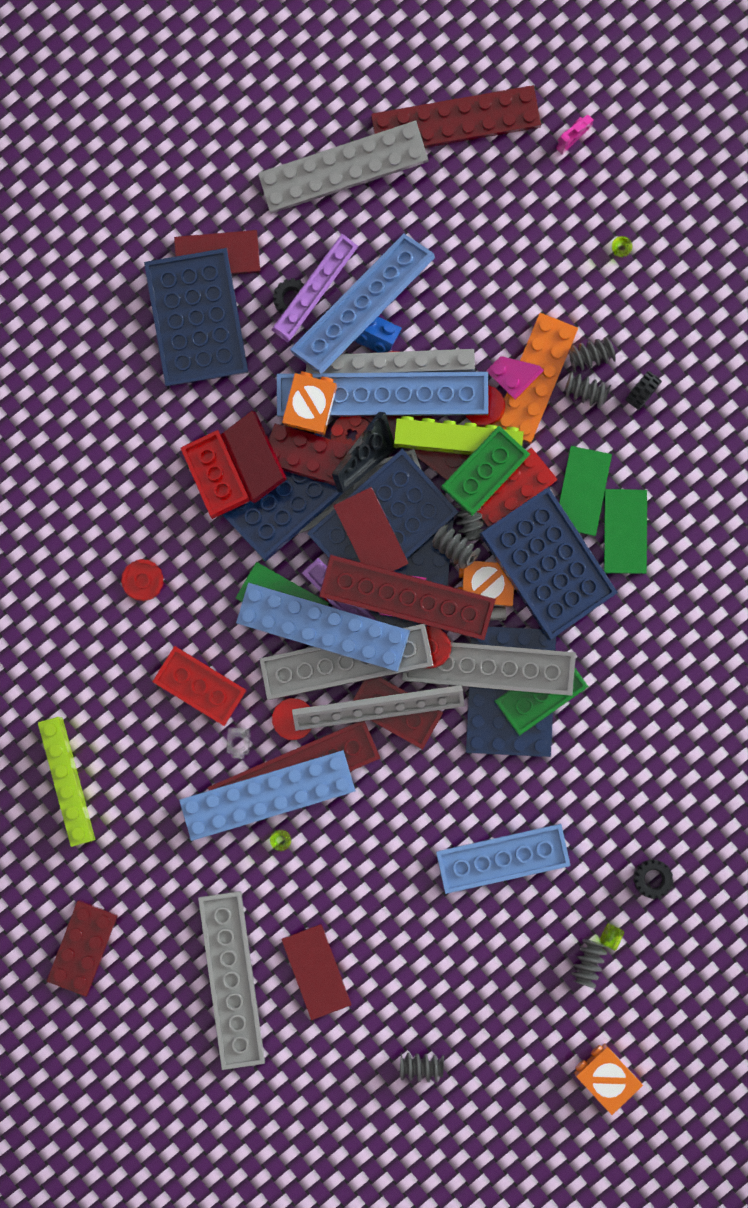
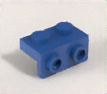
[354,317,402,353]

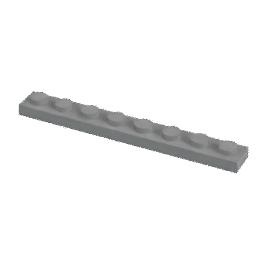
[306,349,475,373]
[292,685,464,731]

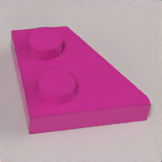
[557,115,594,155]
[486,356,544,400]

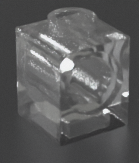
[227,728,251,758]

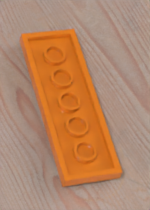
[494,313,578,444]

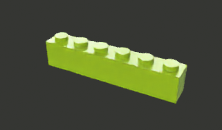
[394,416,524,455]
[38,717,96,847]

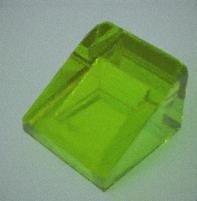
[599,923,625,951]

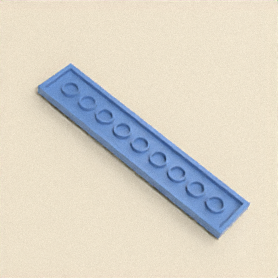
[277,372,488,417]

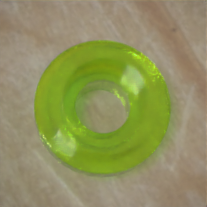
[611,236,633,257]
[270,830,292,851]

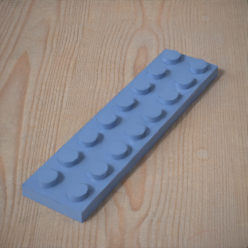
[290,234,435,374]
[236,583,410,672]
[179,750,356,841]

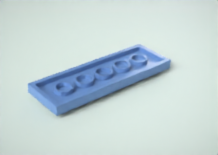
[436,824,571,894]

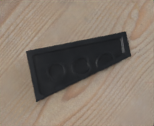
[332,412,396,493]

